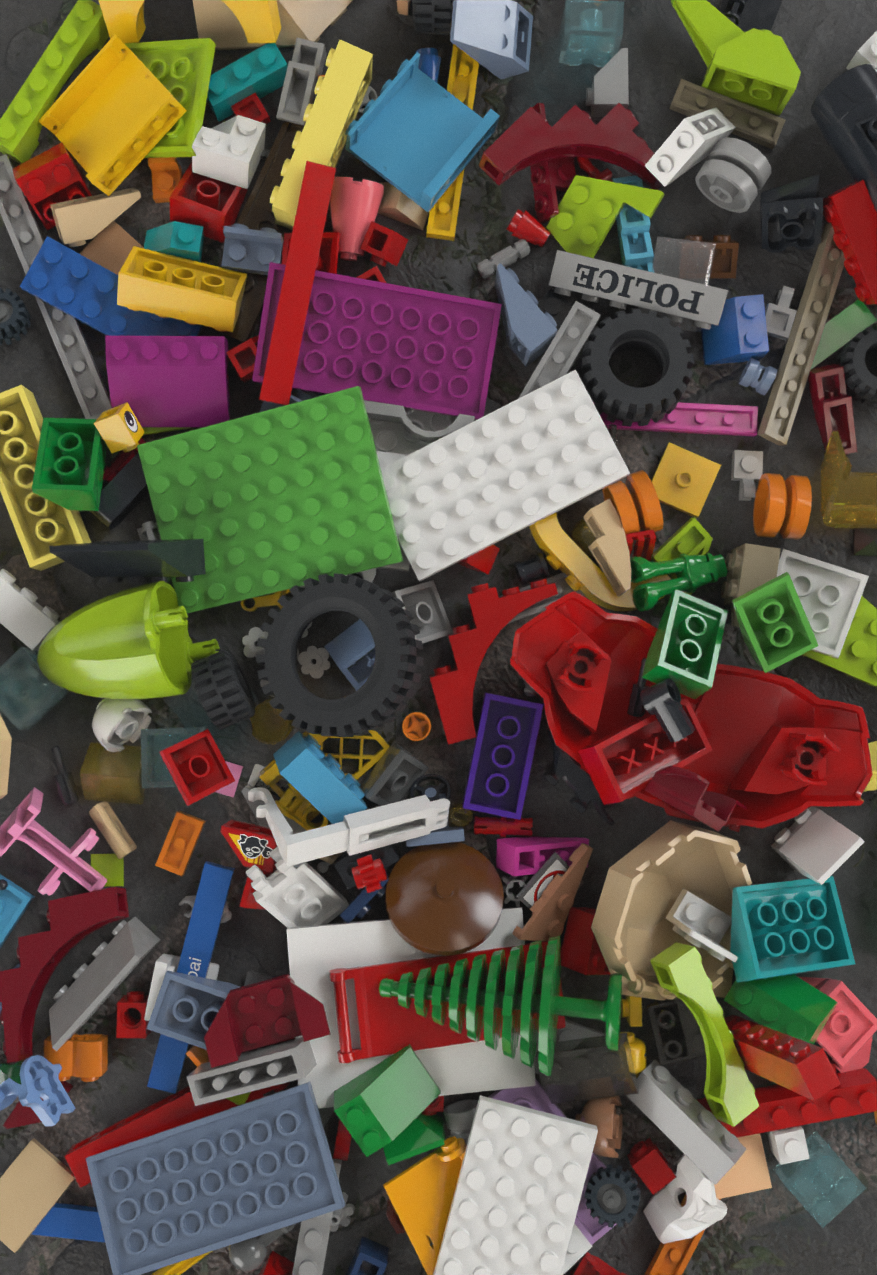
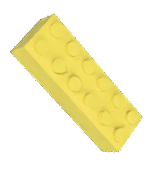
[270,40,373,230]
[0,385,91,571]

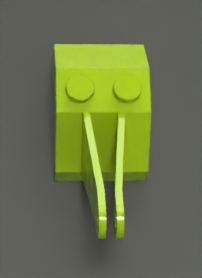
[671,0,801,116]

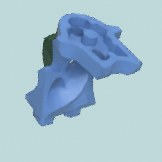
[0,1055,76,1126]

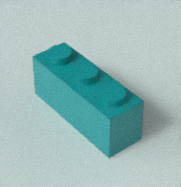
[207,43,288,122]

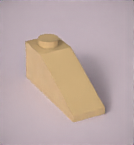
[50,187,141,247]

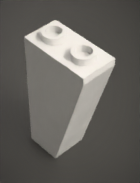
[645,107,736,187]

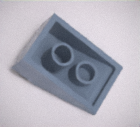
[147,971,240,1050]

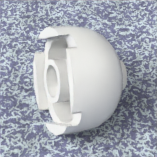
[92,698,152,752]

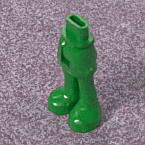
[630,553,727,611]

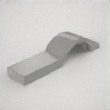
[364,400,475,443]

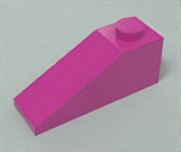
[496,836,589,876]

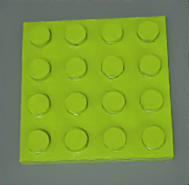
[121,38,216,158]

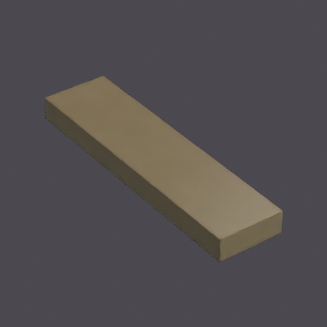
[669,79,786,149]

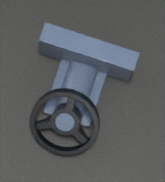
[406,774,465,847]

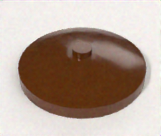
[386,842,504,956]

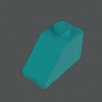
[144,221,204,262]

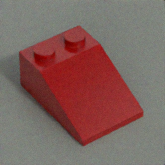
[170,162,248,243]

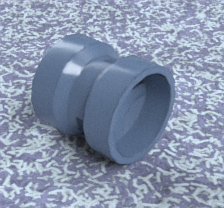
[738,357,778,396]

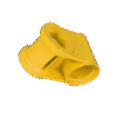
[275,783,328,831]

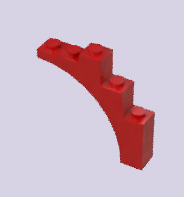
[429,579,558,745]

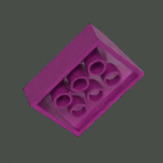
[105,336,230,428]

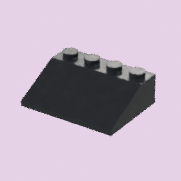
[49,539,206,583]

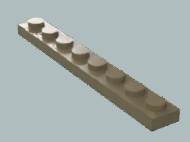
[757,223,846,446]

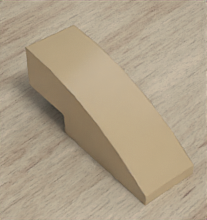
[583,498,631,596]

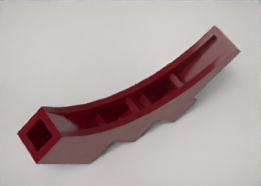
[479,103,663,190]
[0,887,129,1063]

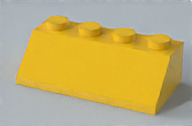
[117,246,247,332]

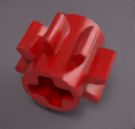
[352,854,387,893]

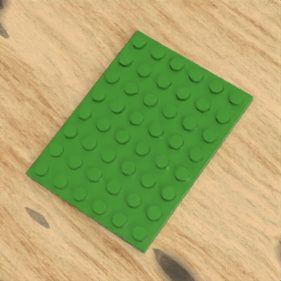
[137,386,403,613]

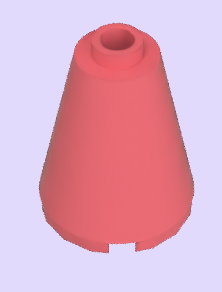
[329,177,384,261]

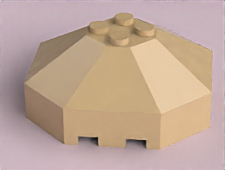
[591,820,752,1001]

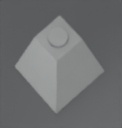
[392,580,453,644]

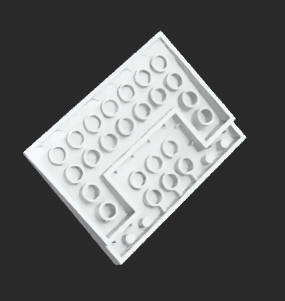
[287,907,536,1109]

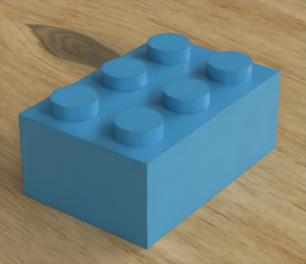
[273,731,367,824]

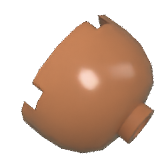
[576,1095,623,1158]

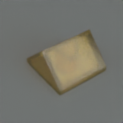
[79,742,149,805]

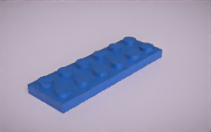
[20,236,203,336]

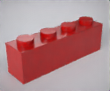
[823,180,877,305]

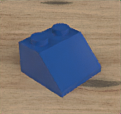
[700,294,769,365]

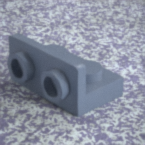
[222,224,283,275]

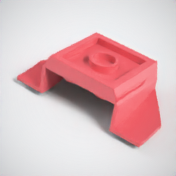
[799,977,877,1073]

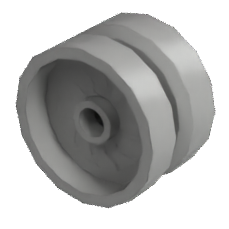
[695,137,772,213]

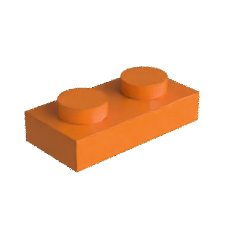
[155,810,206,876]

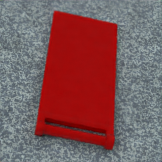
[329,941,566,1063]

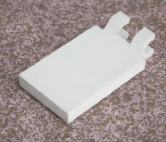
[246,846,349,928]

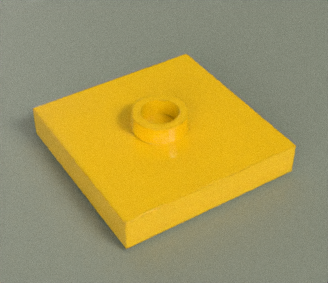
[651,442,721,518]

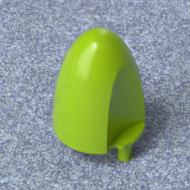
[37,581,220,699]

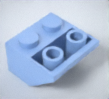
[324,619,375,691]

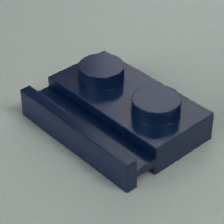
[340,869,390,923]

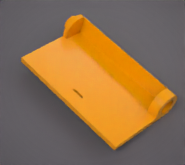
[383,1136,467,1275]

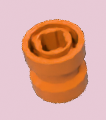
[402,711,431,741]

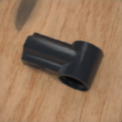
[640,678,695,743]

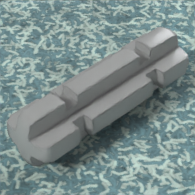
[477,239,530,278]

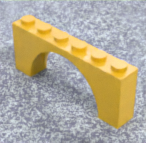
[99,0,281,44]

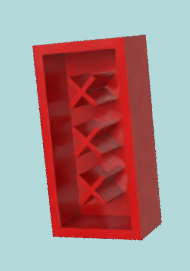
[578,697,712,805]

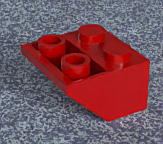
[12,142,93,230]
[561,907,610,975]

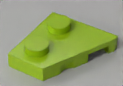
[651,518,713,595]

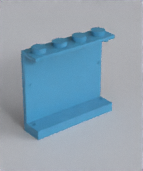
[345,52,500,212]

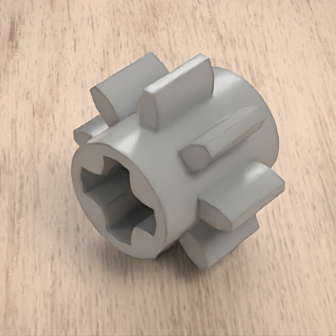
[501,875,528,907]

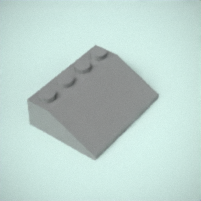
[49,917,161,1051]

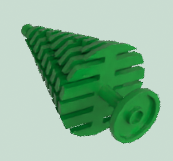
[379,936,622,1076]

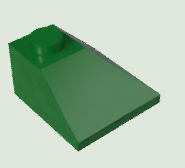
[383,1114,445,1166]

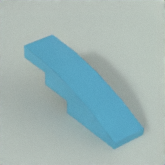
[612,176,654,273]

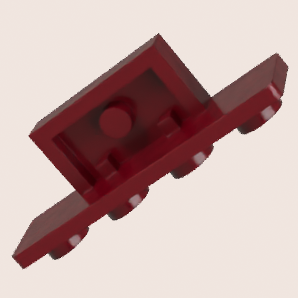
[530,103,576,224]

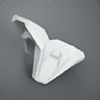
[643,1154,728,1244]

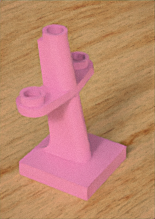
[0,787,107,896]

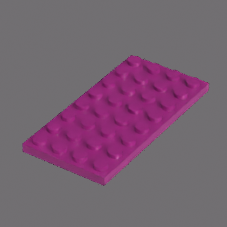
[252,262,502,420]

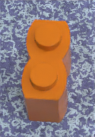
[44,1034,108,1082]

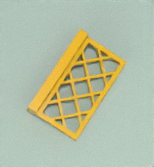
[259,696,390,821]

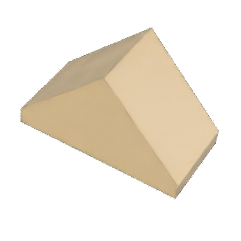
[378,182,429,230]

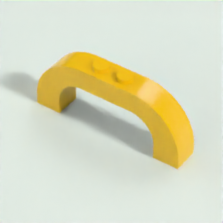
[529,512,671,611]

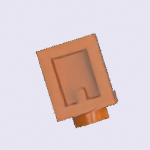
[148,157,182,203]

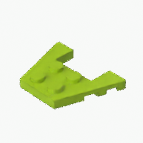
[546,175,665,259]

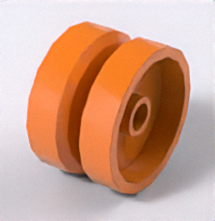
[602,470,664,535]
[753,473,812,540]

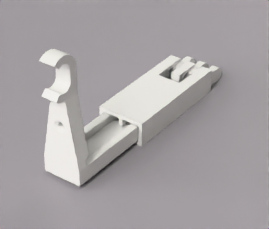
[248,787,450,867]

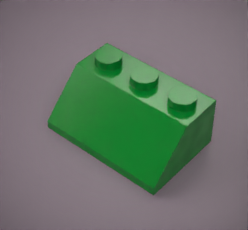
[32,417,107,511]
[724,974,838,1044]

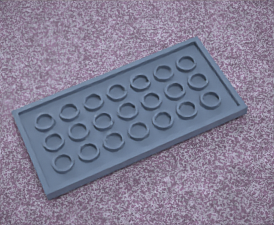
[86,1082,345,1275]

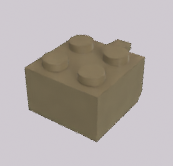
[721,543,781,628]

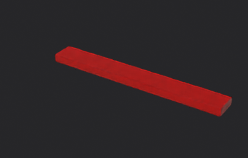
[259,161,336,406]

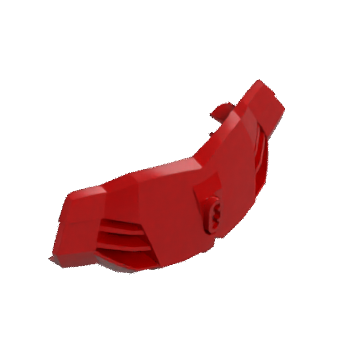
[510,591,873,828]

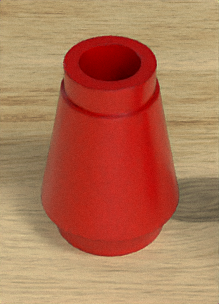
[506,209,550,248]

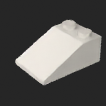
[771,806,865,885]

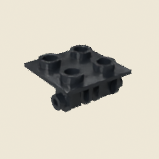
[719,0,782,32]

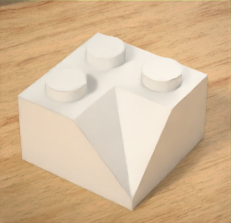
[192,115,266,189]

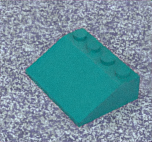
[730,876,855,983]

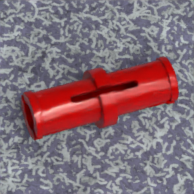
[474,816,533,838]

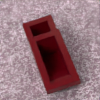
[808,364,857,459]

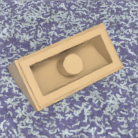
[89,801,137,859]

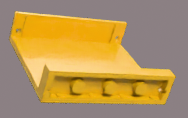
[39,35,187,196]

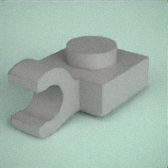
[765,286,797,340]
[731,450,763,501]

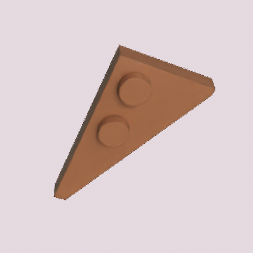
[512,843,593,941]

